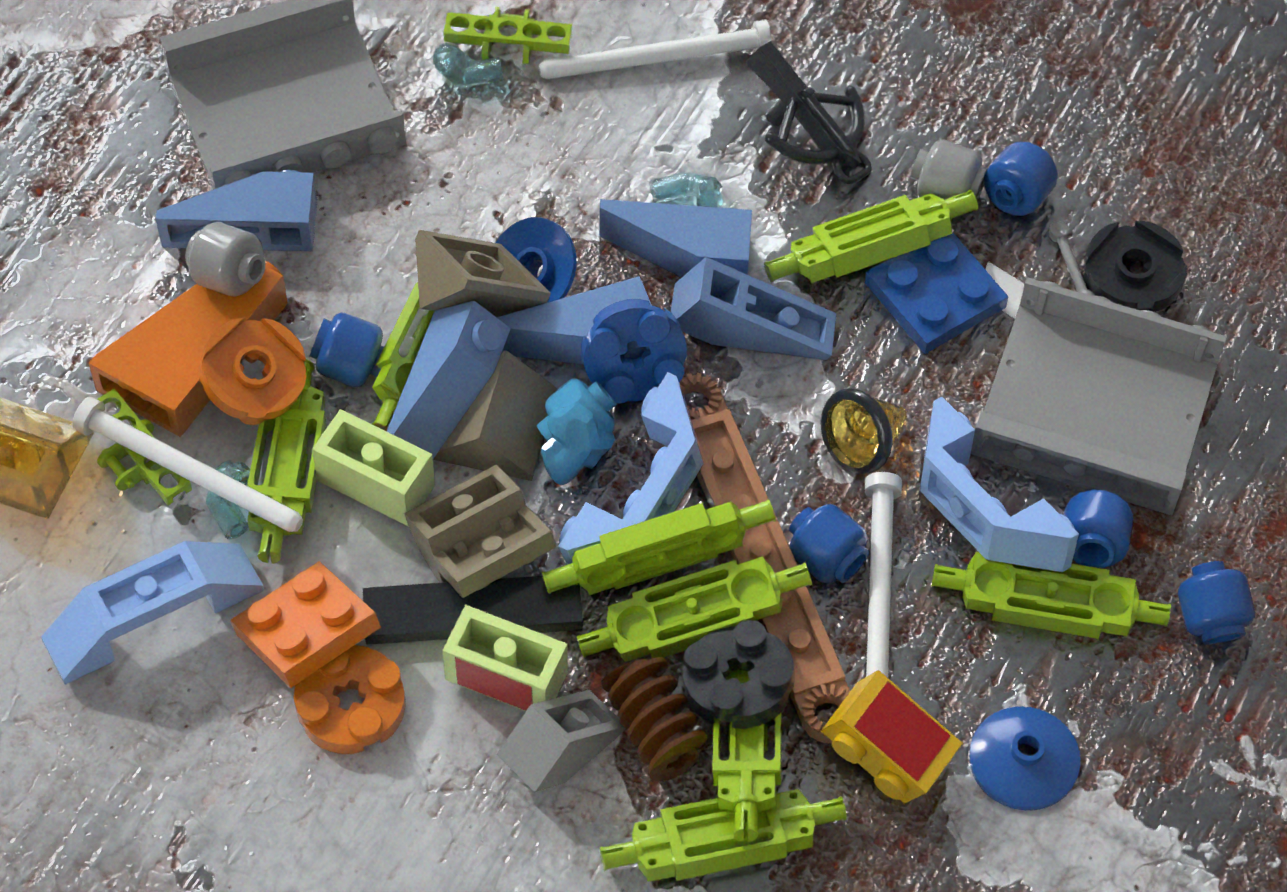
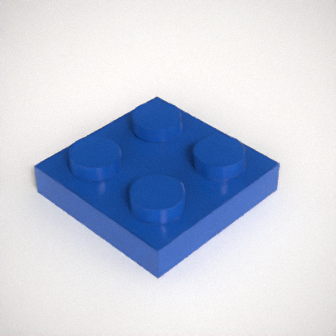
[865,232,1009,354]

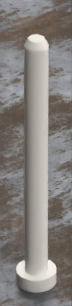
[539,20,772,79]
[72,396,303,532]
[865,472,902,677]

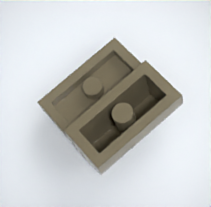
[404,464,556,598]

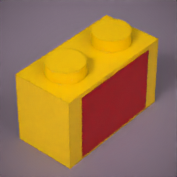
[821,670,963,804]

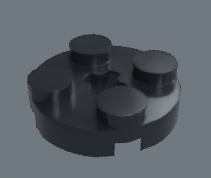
[1083,220,1187,312]
[683,620,795,729]

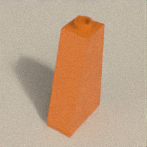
[89,261,288,437]

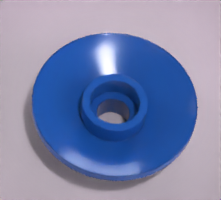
[496,217,577,304]
[969,706,1081,811]

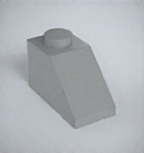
[497,690,625,792]

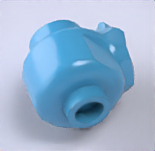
[537,379,616,485]

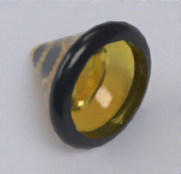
[820,388,907,474]

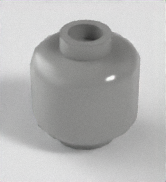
[911,139,988,201]
[185,222,266,297]

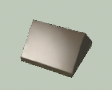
[415,230,551,318]
[433,350,558,481]

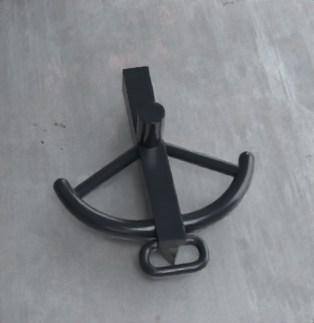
[745,41,872,184]

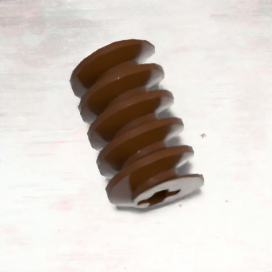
[601,657,708,782]

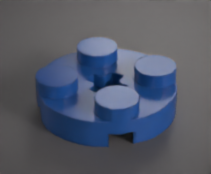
[581,299,687,403]

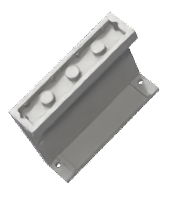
[160,0,406,190]
[971,277,1227,515]

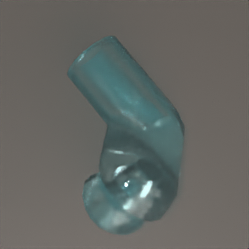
[433,43,503,88]
[649,171,723,207]
[206,460,250,539]

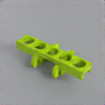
[443,6,572,64]
[97,388,192,505]

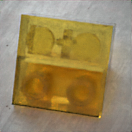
[0,397,94,519]

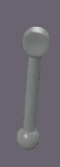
[1048,221,1095,296]

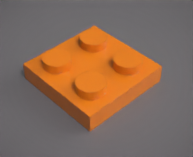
[230,561,381,688]

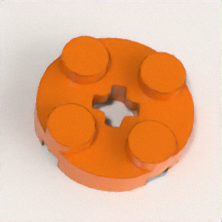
[198,317,307,425]
[294,645,406,754]

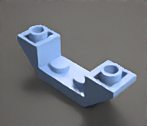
[558,372,704,564]
[920,397,1079,572]
[41,541,264,685]

